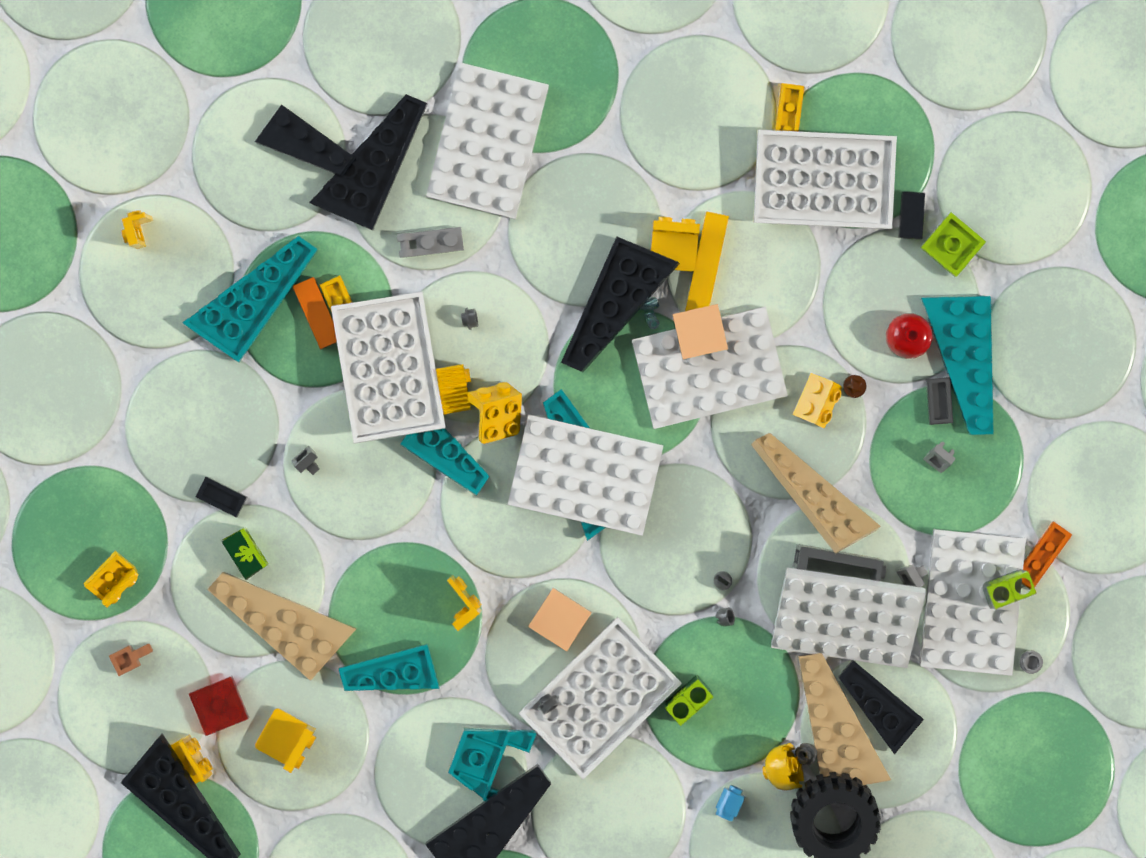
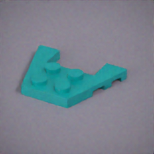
[448,728,537,801]

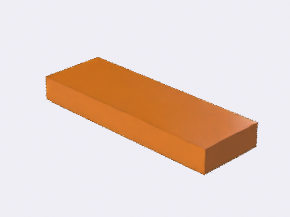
[293,277,337,349]
[1022,521,1072,590]

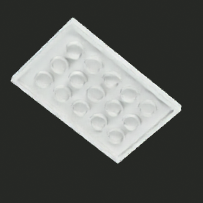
[426,62,549,220]
[753,130,897,229]
[331,292,446,444]
[632,307,788,429]
[508,414,664,536]
[920,529,1026,676]
[771,568,926,668]
[519,617,682,779]

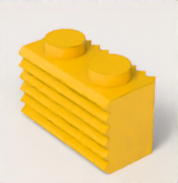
[436,364,473,414]

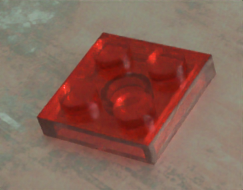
[189,676,249,736]

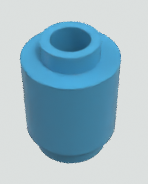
[715,785,745,821]

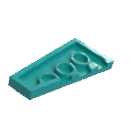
[400,428,490,496]
[339,644,440,691]

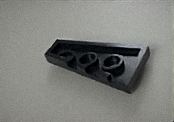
[255,104,355,176]
[838,660,924,755]

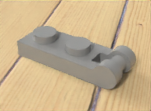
[397,227,464,258]

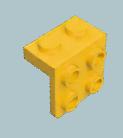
[651,217,700,272]
[468,382,522,444]
[255,708,316,773]

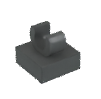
[292,445,320,475]

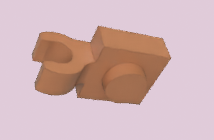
[109,643,153,676]

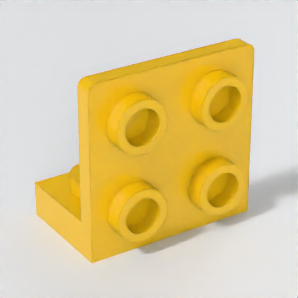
[447,575,482,631]
[170,734,213,784]

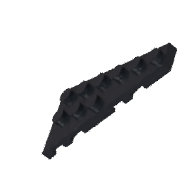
[309,94,428,231]
[561,236,680,372]
[121,733,241,858]
[425,764,551,858]

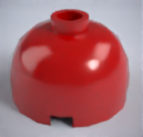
[886,313,933,359]

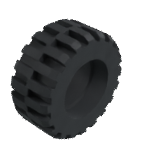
[790,772,881,858]

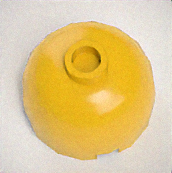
[762,743,804,791]

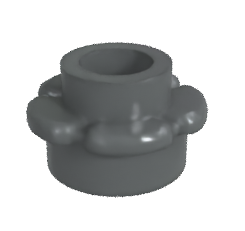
[461,307,478,330]
[537,694,559,714]
[795,743,817,765]

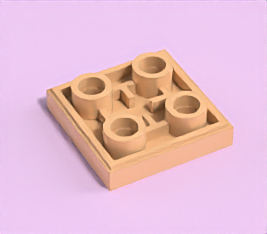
[672,304,728,359]
[528,588,592,651]

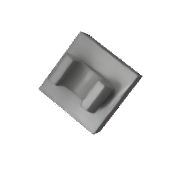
[923,442,956,473]
[897,565,928,587]

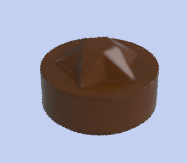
[843,375,867,398]

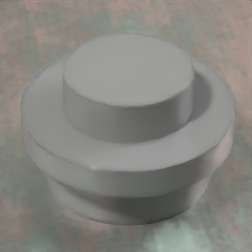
[1019,651,1043,674]

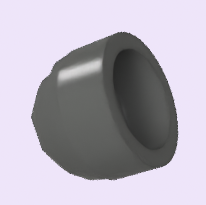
[714,571,732,590]
[715,607,735,627]

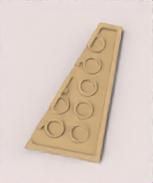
[751,433,881,554]
[207,572,357,681]
[798,653,891,785]

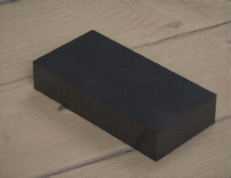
[898,191,925,239]
[195,476,247,518]

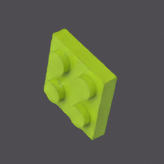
[920,212,986,277]

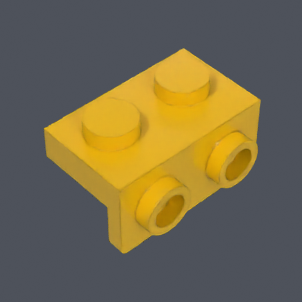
[121,210,153,249]
[793,373,842,428]
[84,550,139,608]

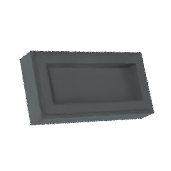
[926,377,953,425]

